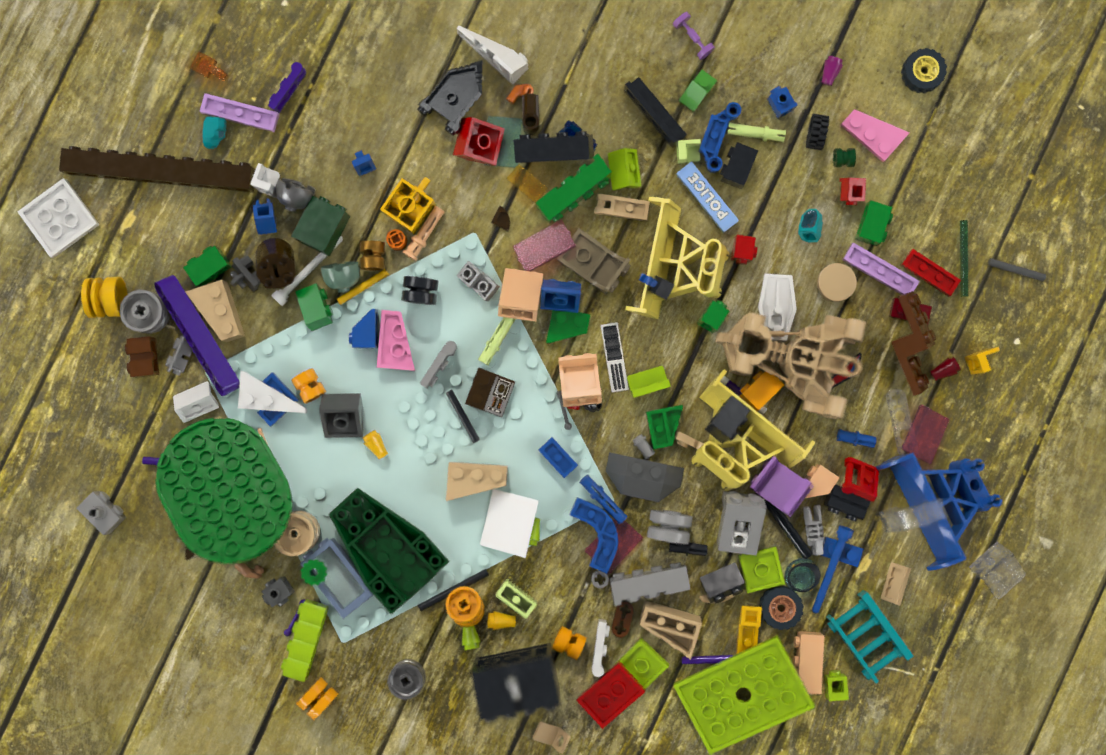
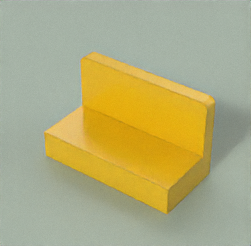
[965,347,1000,375]

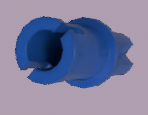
[836,429,876,448]

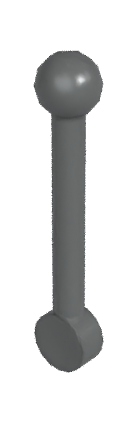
[557,391,572,430]

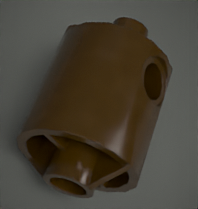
[255,238,296,289]

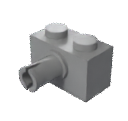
[76,491,126,535]

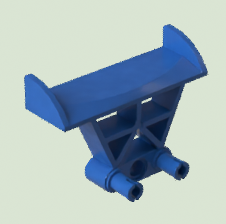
[876,453,1002,571]

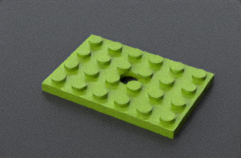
[673,635,815,754]

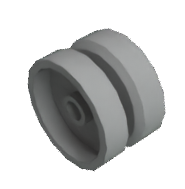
[120,290,170,334]
[647,510,693,544]

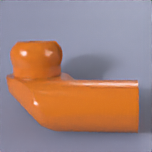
[506,84,534,104]

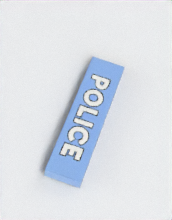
[676,161,739,233]

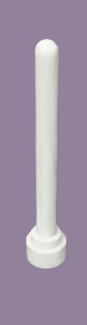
[271,236,343,306]

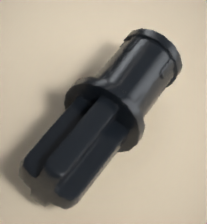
[669,541,708,556]

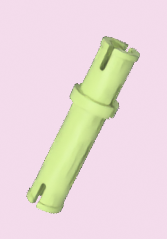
[727,122,786,143]
[478,317,516,365]

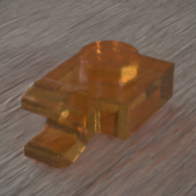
[190,52,228,81]

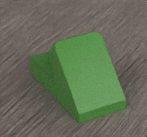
[679,70,717,112]

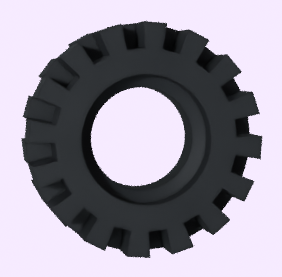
[806,113,829,151]

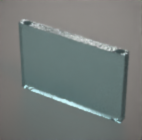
[484,116,522,168]

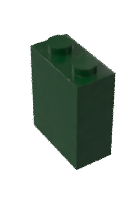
[291,196,351,257]

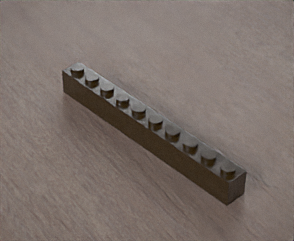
[59,146,255,193]

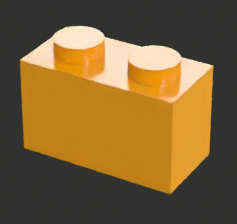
[738,370,784,411]

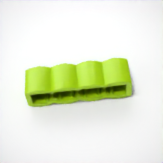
[281,599,329,682]

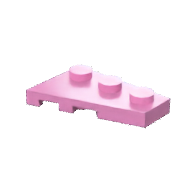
[841,109,910,162]

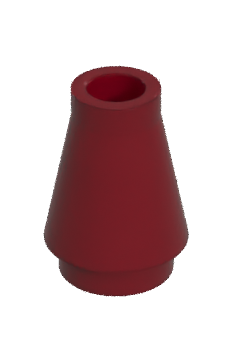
[930,357,961,381]

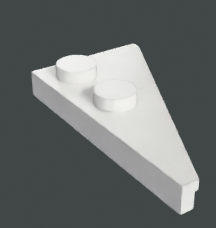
[238,371,307,413]

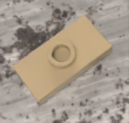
[880,562,911,605]

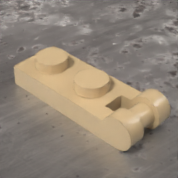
[594,194,650,221]

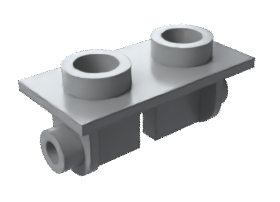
[165,335,192,376]

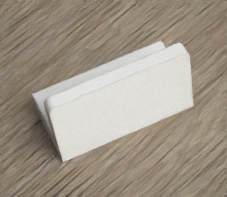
[173,381,219,423]

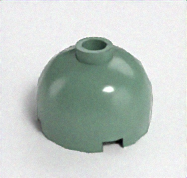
[321,261,360,293]

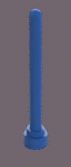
[812,525,854,614]

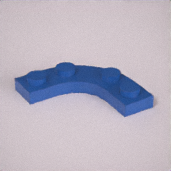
[569,497,618,574]

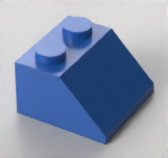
[540,279,581,313]

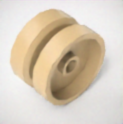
[274,510,321,556]

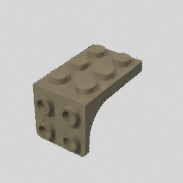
[557,228,631,295]

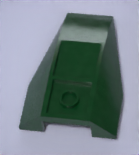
[329,488,450,615]

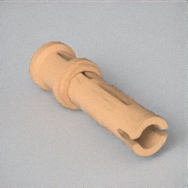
[402,206,445,261]

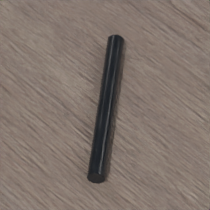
[418,569,489,612]

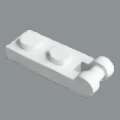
[592,619,610,677]

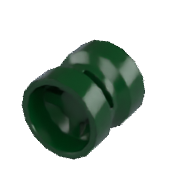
[833,148,856,168]

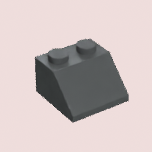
[319,393,363,438]

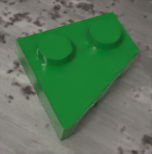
[546,310,591,344]
[646,405,683,449]

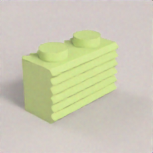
[495,579,537,619]

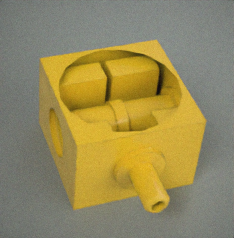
[380,177,436,235]

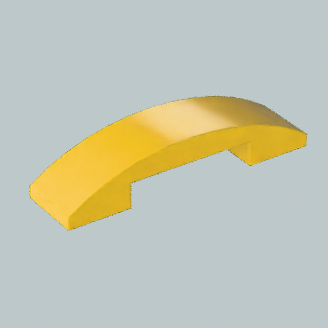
[736,605,762,654]

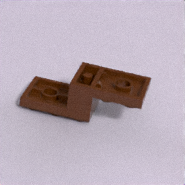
[891,291,936,396]

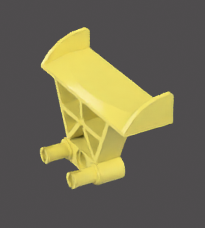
[626,197,729,319]
[691,369,815,491]

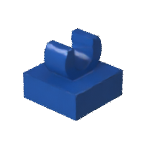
[352,150,376,177]

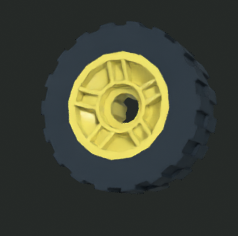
[901,48,947,93]

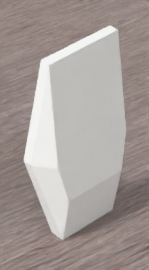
[758,274,797,342]

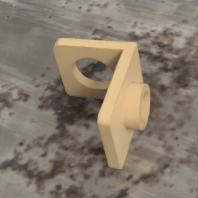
[532,721,570,754]

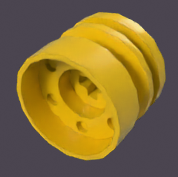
[81,277,128,318]

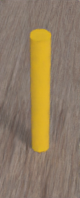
[336,269,389,305]

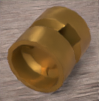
[359,241,385,271]

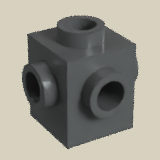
[261,576,295,607]

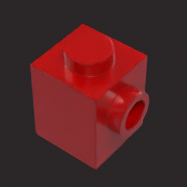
[731,235,758,265]

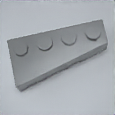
[609,562,691,606]

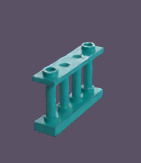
[826,590,913,683]

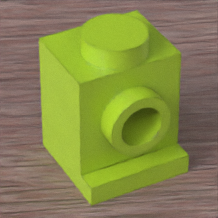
[824,670,849,701]

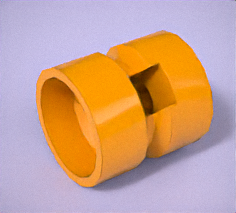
[291,368,327,404]
[552,626,587,661]

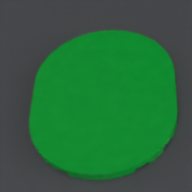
[155,418,292,564]

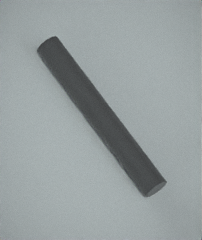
[988,258,1046,281]

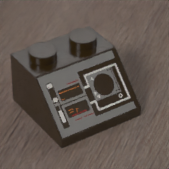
[465,367,515,417]

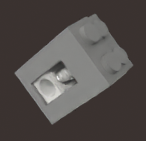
[717,491,766,555]

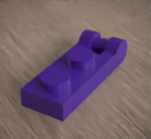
[268,62,306,113]

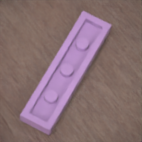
[200,94,279,132]
[842,243,920,295]

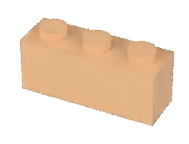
[793,631,824,694]

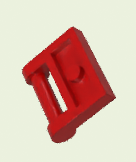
[842,457,879,502]

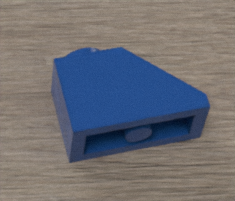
[349,309,378,348]

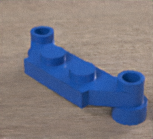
[698,102,741,173]

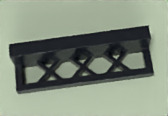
[624,77,687,148]

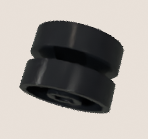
[401,276,439,305]

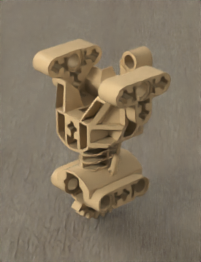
[715,313,867,419]

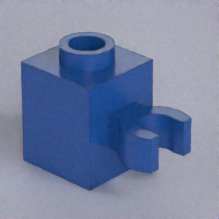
[253,199,277,235]

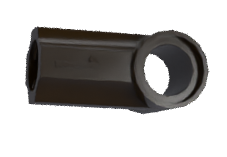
[522,93,540,135]

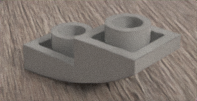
[457,261,500,301]

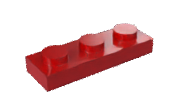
[901,249,961,297]

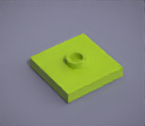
[738,546,785,593]
[615,638,670,689]

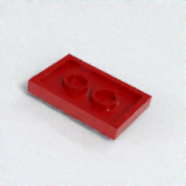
[576,661,646,729]

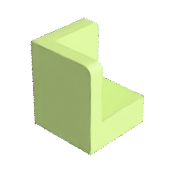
[676,139,701,164]

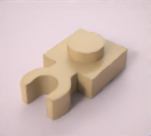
[675,431,704,450]

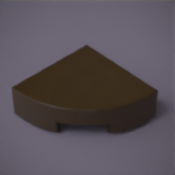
[491,206,510,232]

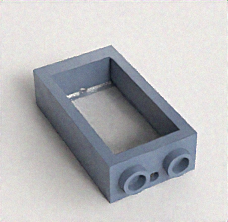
[300,538,373,619]

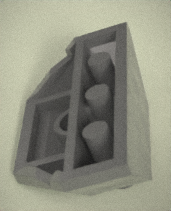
[605,452,684,502]

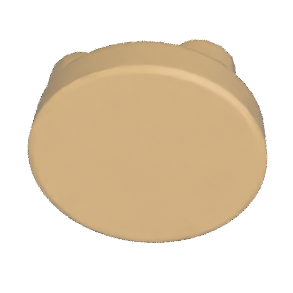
[817,263,857,302]

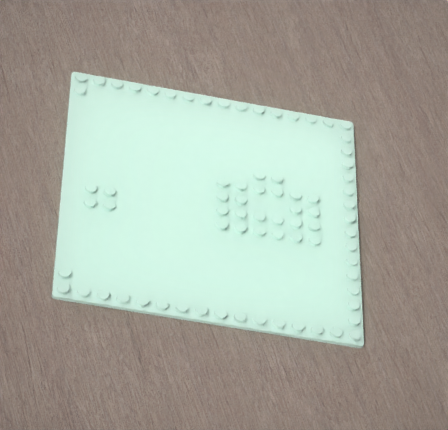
[205,233,614,643]

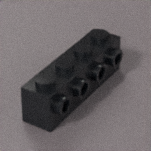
[513,131,594,163]

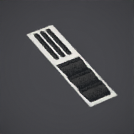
[601,322,629,392]

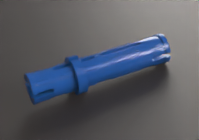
[579,474,628,524]

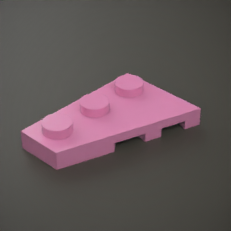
[376,310,415,371]

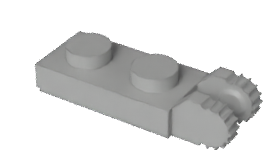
[420,340,457,389]

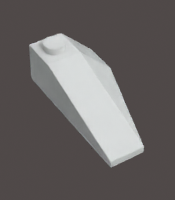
[457,26,528,85]

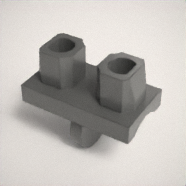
[230,256,261,293]

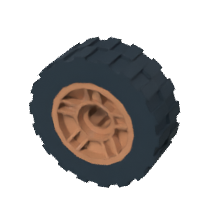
[759,586,804,630]

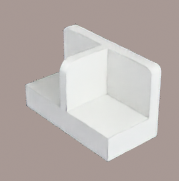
[250,163,280,198]

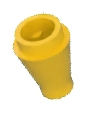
[362,430,388,459]
[487,611,516,630]

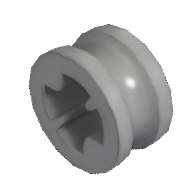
[591,570,609,588]

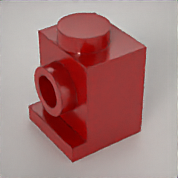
[839,177,866,205]

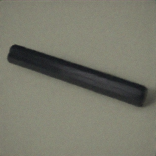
[761,497,812,559]

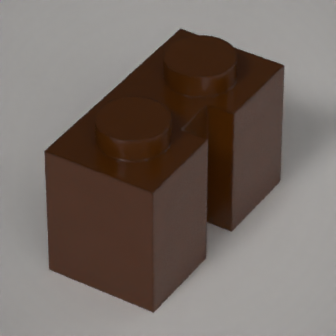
[125,336,159,378]

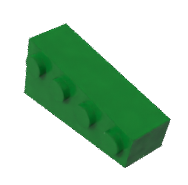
[536,154,612,224]

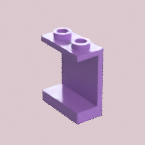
[750,456,814,517]

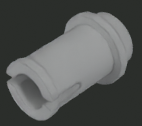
[632,434,655,459]

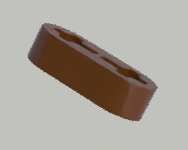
[611,600,634,638]

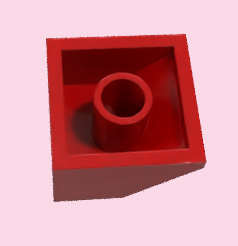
[453,117,505,166]

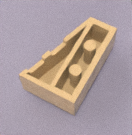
[186,280,245,342]
[446,462,508,501]
[639,600,702,660]

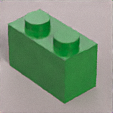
[855,200,893,246]
[183,246,232,287]
[295,283,333,331]
[697,300,730,334]

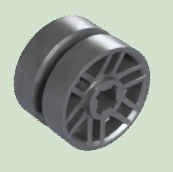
[388,659,426,700]

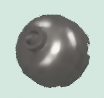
[276,178,316,212]

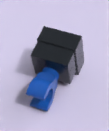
[639,273,675,300]

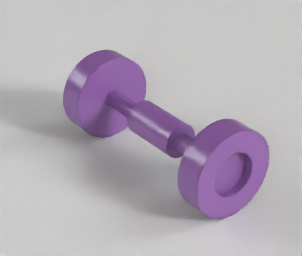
[673,12,715,60]

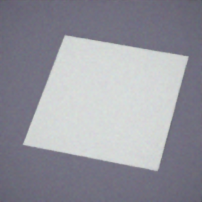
[480,489,539,558]

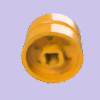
[446,587,485,627]
[296,677,339,721]

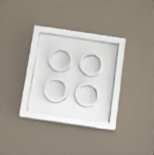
[17,178,99,258]

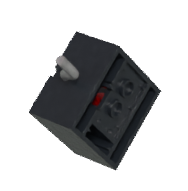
[470,643,560,723]

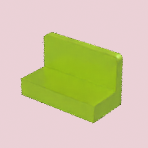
[608,148,642,190]
[627,366,671,398]

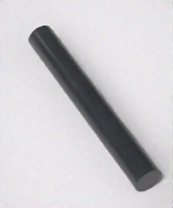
[446,390,480,443]

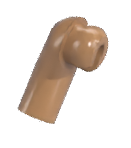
[234,562,264,579]

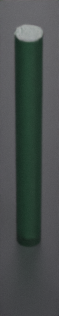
[960,220,969,297]

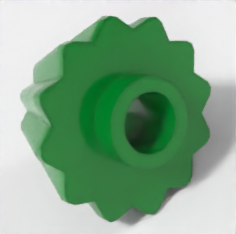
[300,559,328,586]

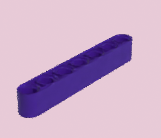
[154,275,240,397]

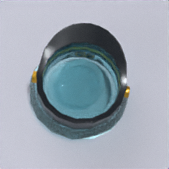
[785,558,821,592]

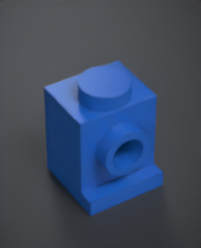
[767,86,798,119]

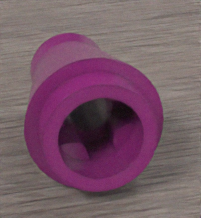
[821,56,843,86]

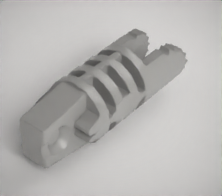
[803,505,825,555]

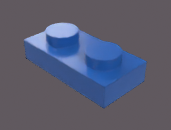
[538,437,578,478]
[821,536,863,567]

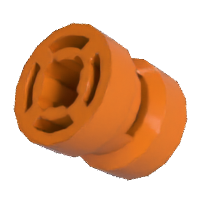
[386,229,408,251]

